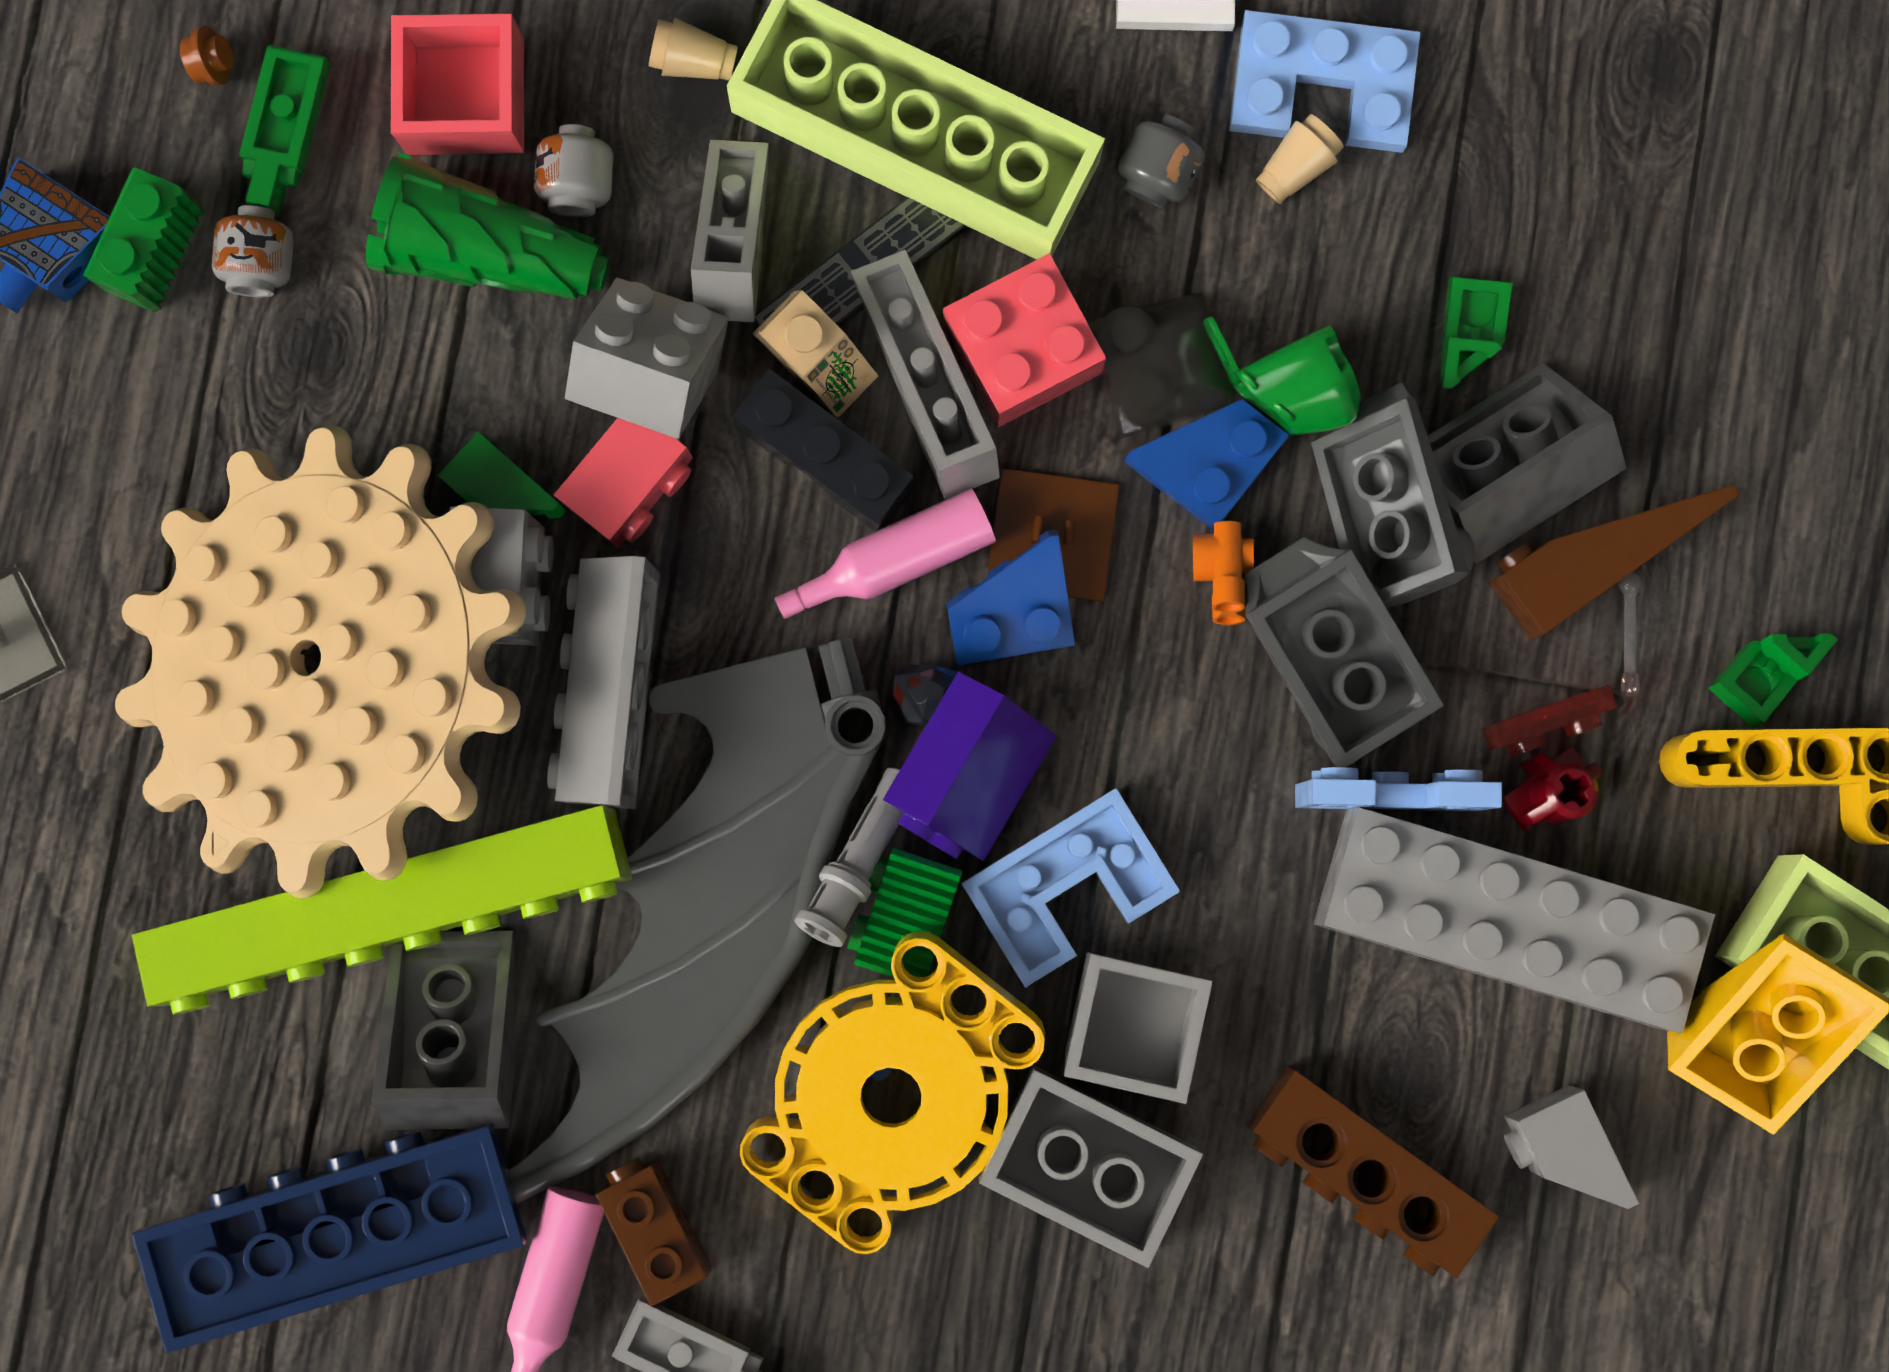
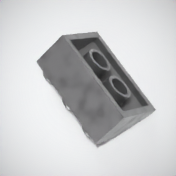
[1428,363,1627,564]

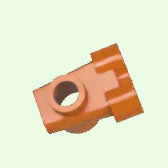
[1193,521,1254,625]

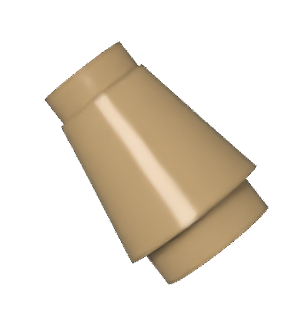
[648,17,738,81]
[1256,114,1344,204]

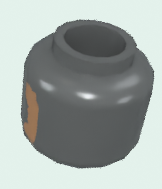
[1118,115,1205,209]

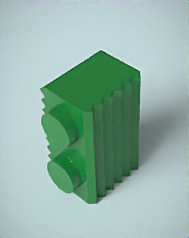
[83,167,205,312]
[847,848,962,978]

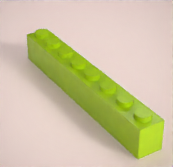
[132,805,632,1015]

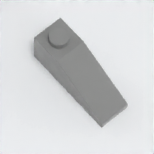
[691,140,769,322]

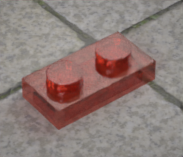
[1481,685,1617,756]

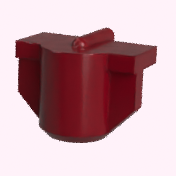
[1502,746,1603,831]

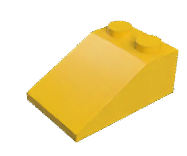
[1667,933,1889,1135]

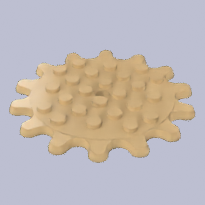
[115,425,526,899]

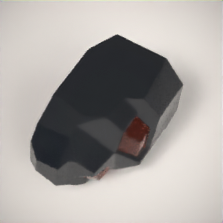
[889,663,958,729]

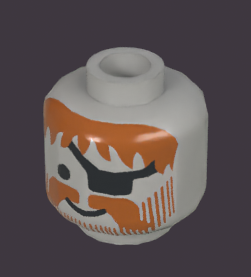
[534,124,614,218]
[212,205,294,298]

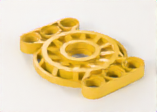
[740,931,1045,1254]

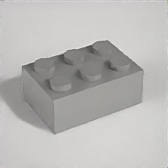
[979,1065,1203,1268]

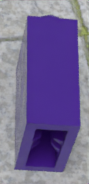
[883,671,1057,861]

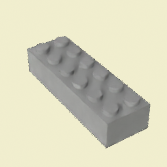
[1313,807,1715,1034]

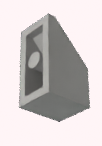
[1504,1085,1639,1209]

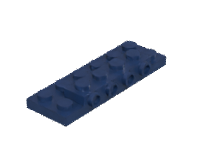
[131,1123,528,1353]

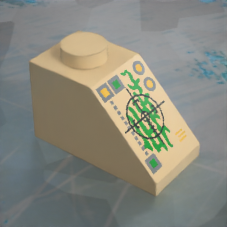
[752,290,878,418]

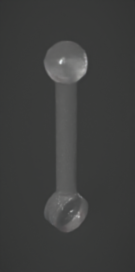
[1618,573,1642,697]

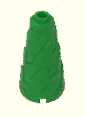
[366,152,610,300]

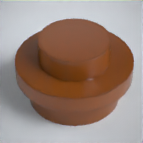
[180,25,234,86]

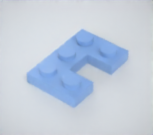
[1229,10,1420,153]
[1295,767,1502,812]
[961,788,1180,988]

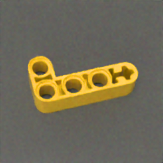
[1659,728,1889,845]

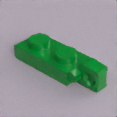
[239,45,331,217]

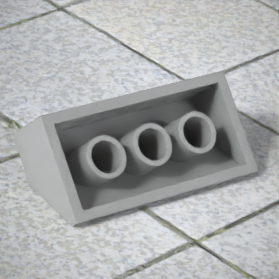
[547,556,660,810]

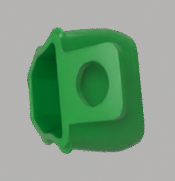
[1203,316,1361,435]

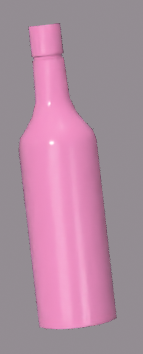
[774,488,996,619]
[507,1186,604,1372]

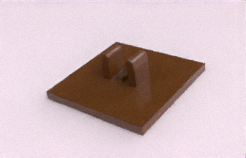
[987,468,1120,602]

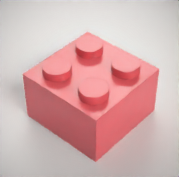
[391,14,524,155]
[943,253,1106,427]

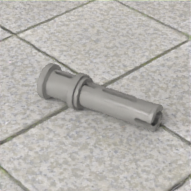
[794,768,903,947]

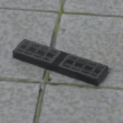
[753,197,969,328]

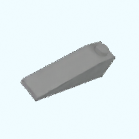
[851,250,1000,500]

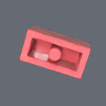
[554,418,693,549]

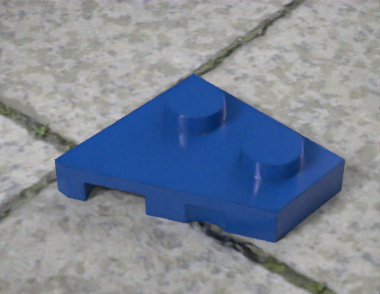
[946,529,1075,666]

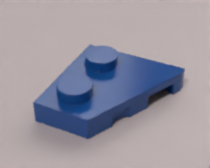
[1124,399,1289,531]

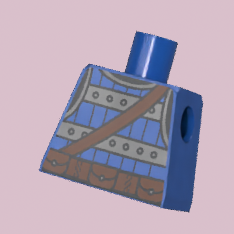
[0,157,110,314]

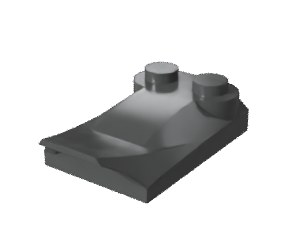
[1311,382,1475,608]
[1245,537,1444,768]

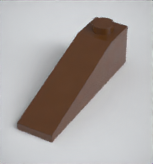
[1488,485,1740,640]

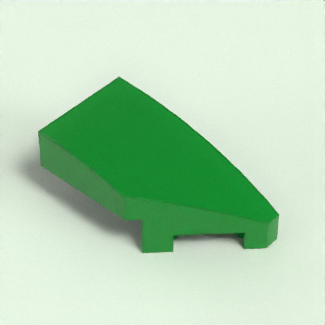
[1440,277,1512,389]
[438,432,567,519]
[1708,633,1838,728]

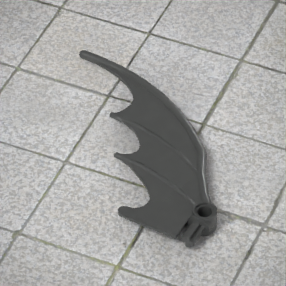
[507,638,888,1204]

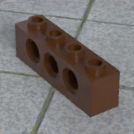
[1245,1066,1499,1278]

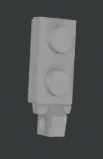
[612,1296,764,1372]

